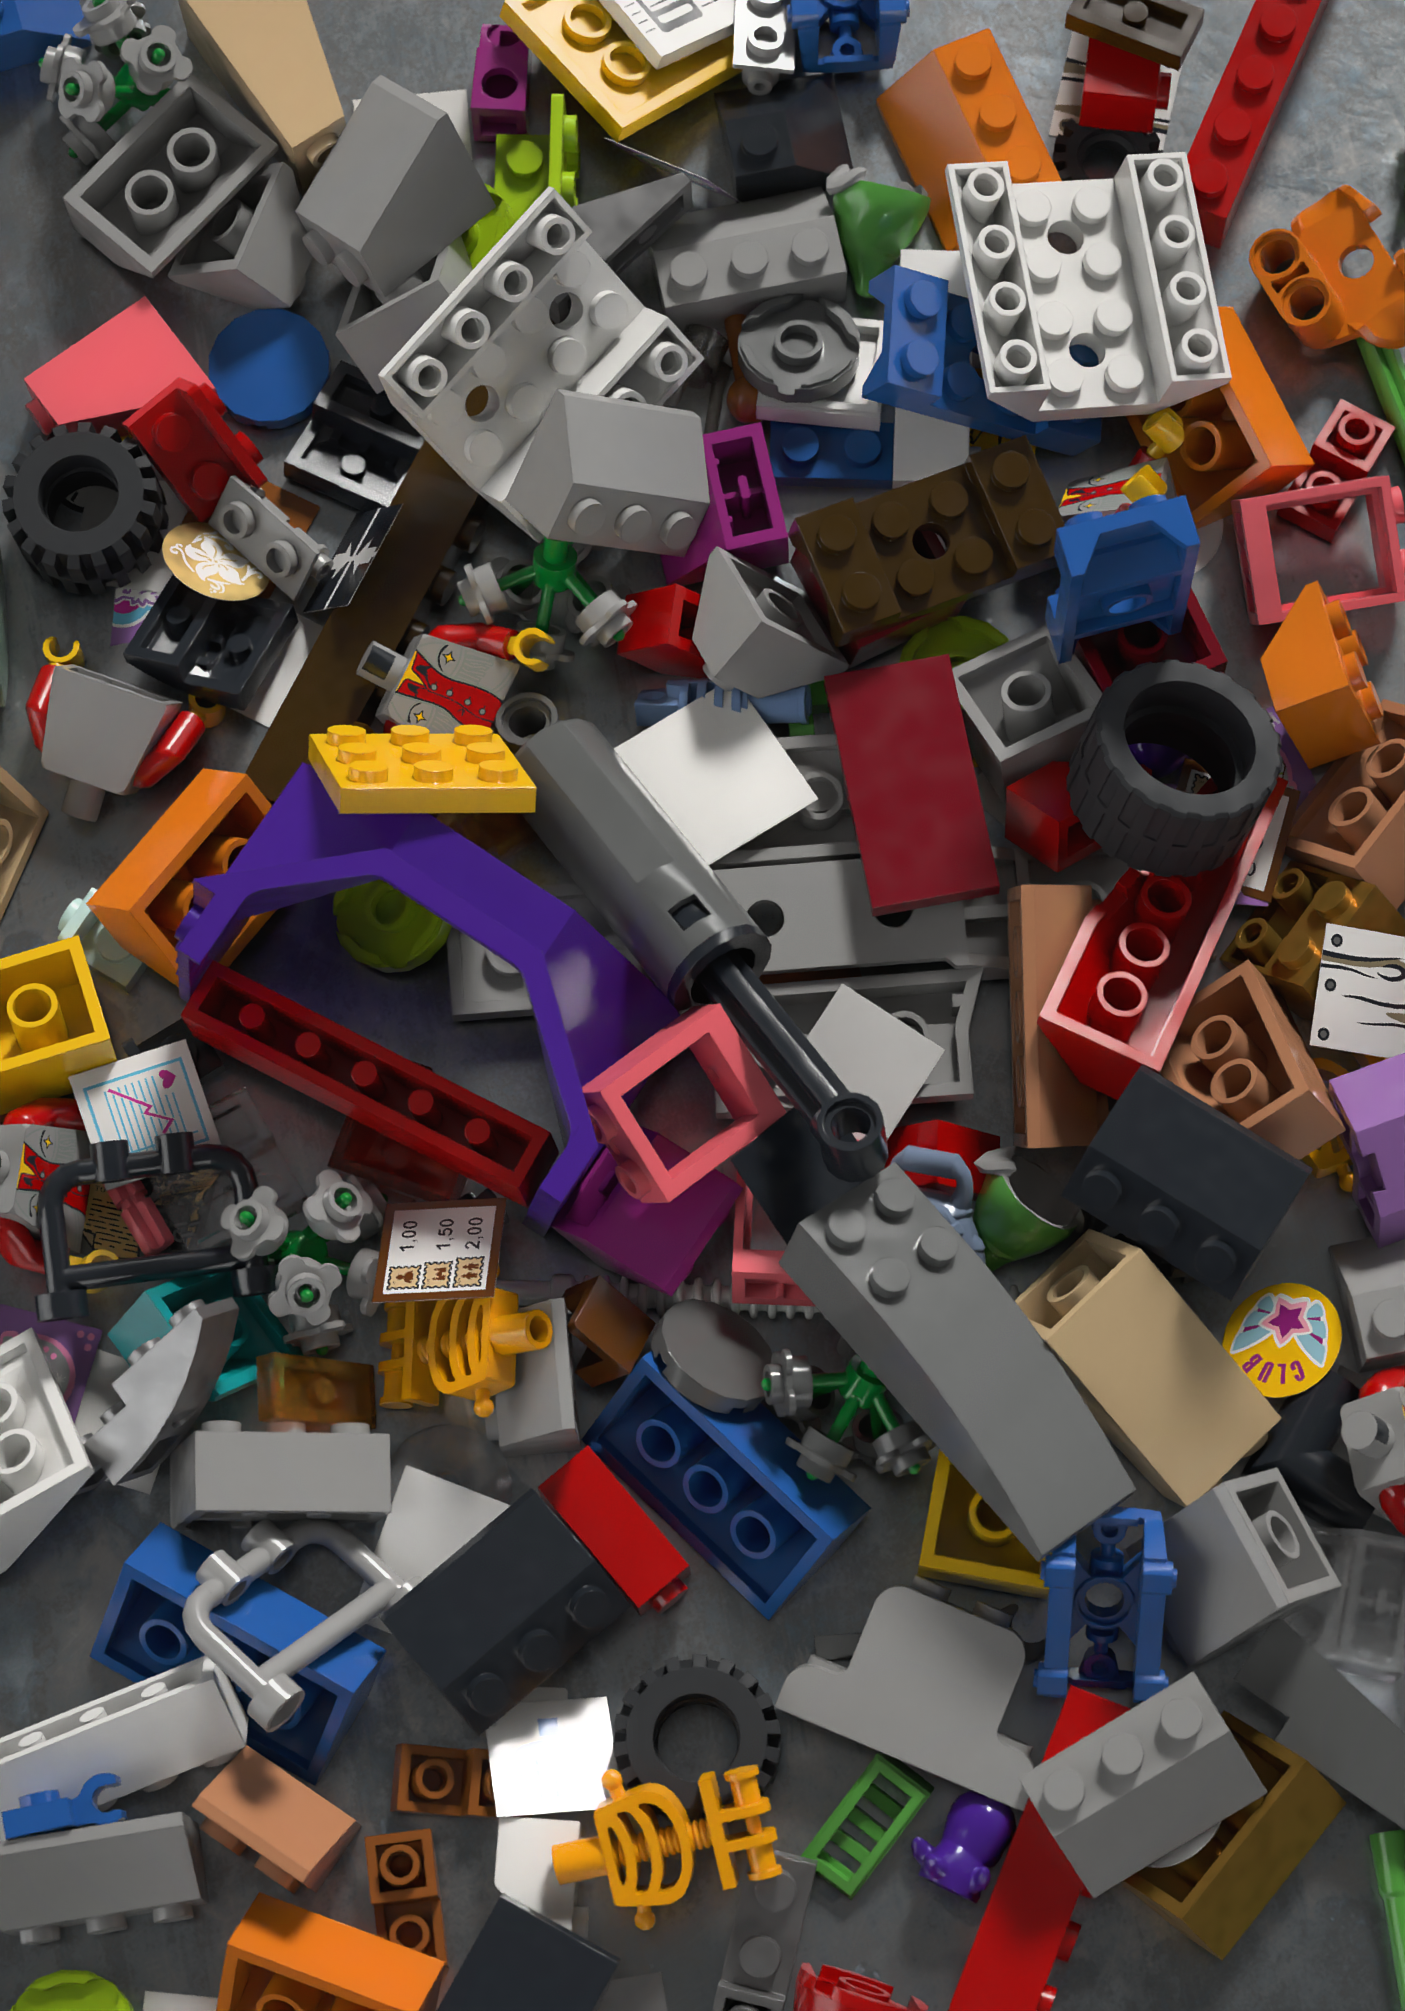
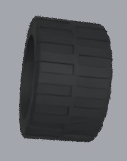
[1066,660,1283,877]

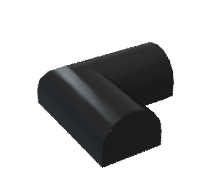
[1240,1369,1375,1544]

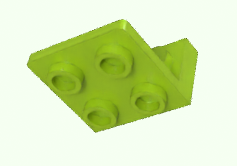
[494,94,581,223]

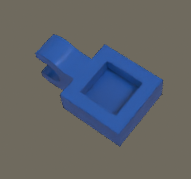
[1,1773,127,1840]

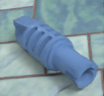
[634,678,812,727]

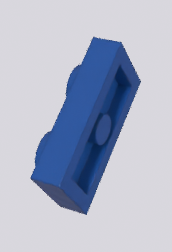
[769,421,894,489]

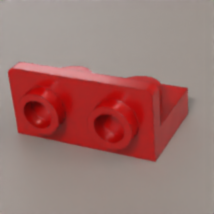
[122,377,268,523]

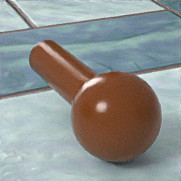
[724,314,764,424]

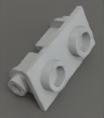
[733,0,795,95]
[208,475,334,601]

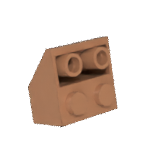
[192,1745,362,1894]

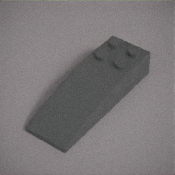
[779,1162,1136,1562]

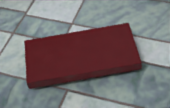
[824,654,1000,917]

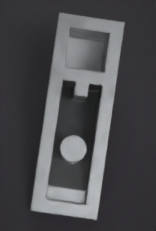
[549,172,693,324]

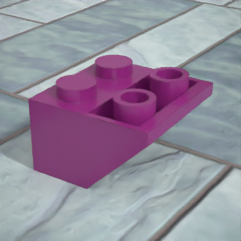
[660,422,789,586]
[550,1126,744,1296]

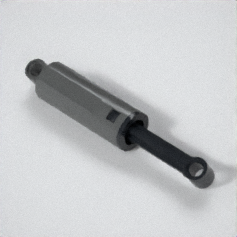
[495,692,888,1182]

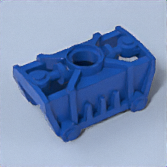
[787,0,910,73]
[1033,1506,1177,1703]

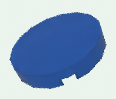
[209,309,331,429]

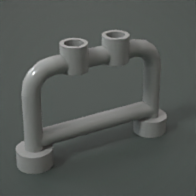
[182,1518,422,1732]

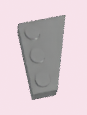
[170,1420,391,1531]

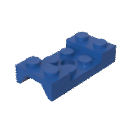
[862,265,1102,457]
[1045,494,1201,664]

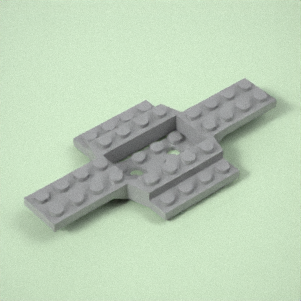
[447,733,1217,1119]

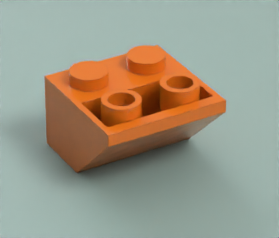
[1260,580,1384,769]

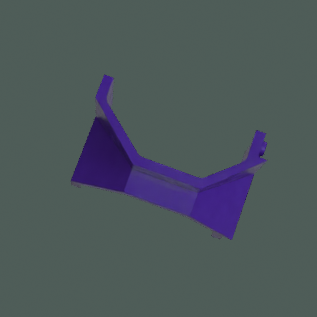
[174,762,680,1238]

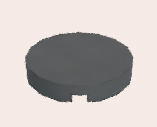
[738,294,860,403]
[651,1299,772,1414]

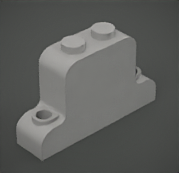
[774,1575,1034,1811]

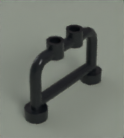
[34,1132,279,1323]

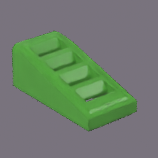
[801,1751,935,1900]

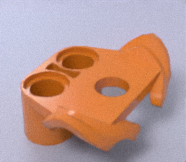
[1249,184,1405,349]

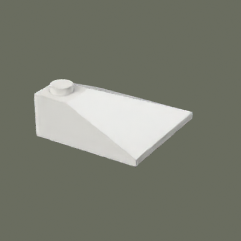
[0,1327,94,1574]

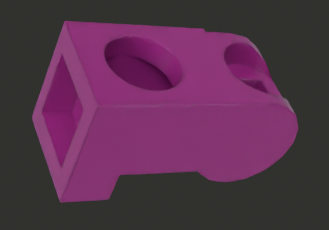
[470,24,532,142]

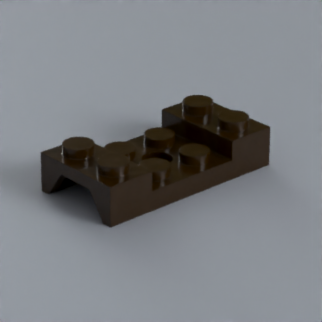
[788,435,1065,648]

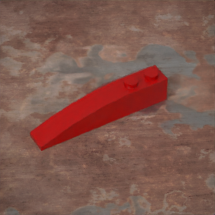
[1036,776,1289,1100]

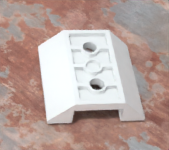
[945,152,1232,422]
[378,186,705,542]

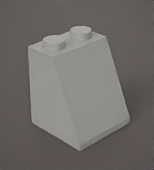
[295,75,496,297]
[1125,1468,1342,1667]

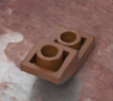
[390,1743,532,1820]
[364,1828,449,1968]

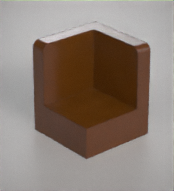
[561,1275,656,1388]

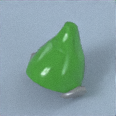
[826,164,931,298]
[973,1146,1090,1272]

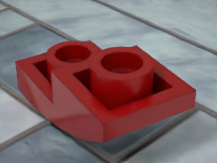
[1276,399,1396,543]

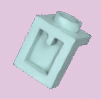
[58,887,148,993]

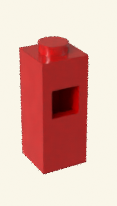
[537,1445,691,1616]

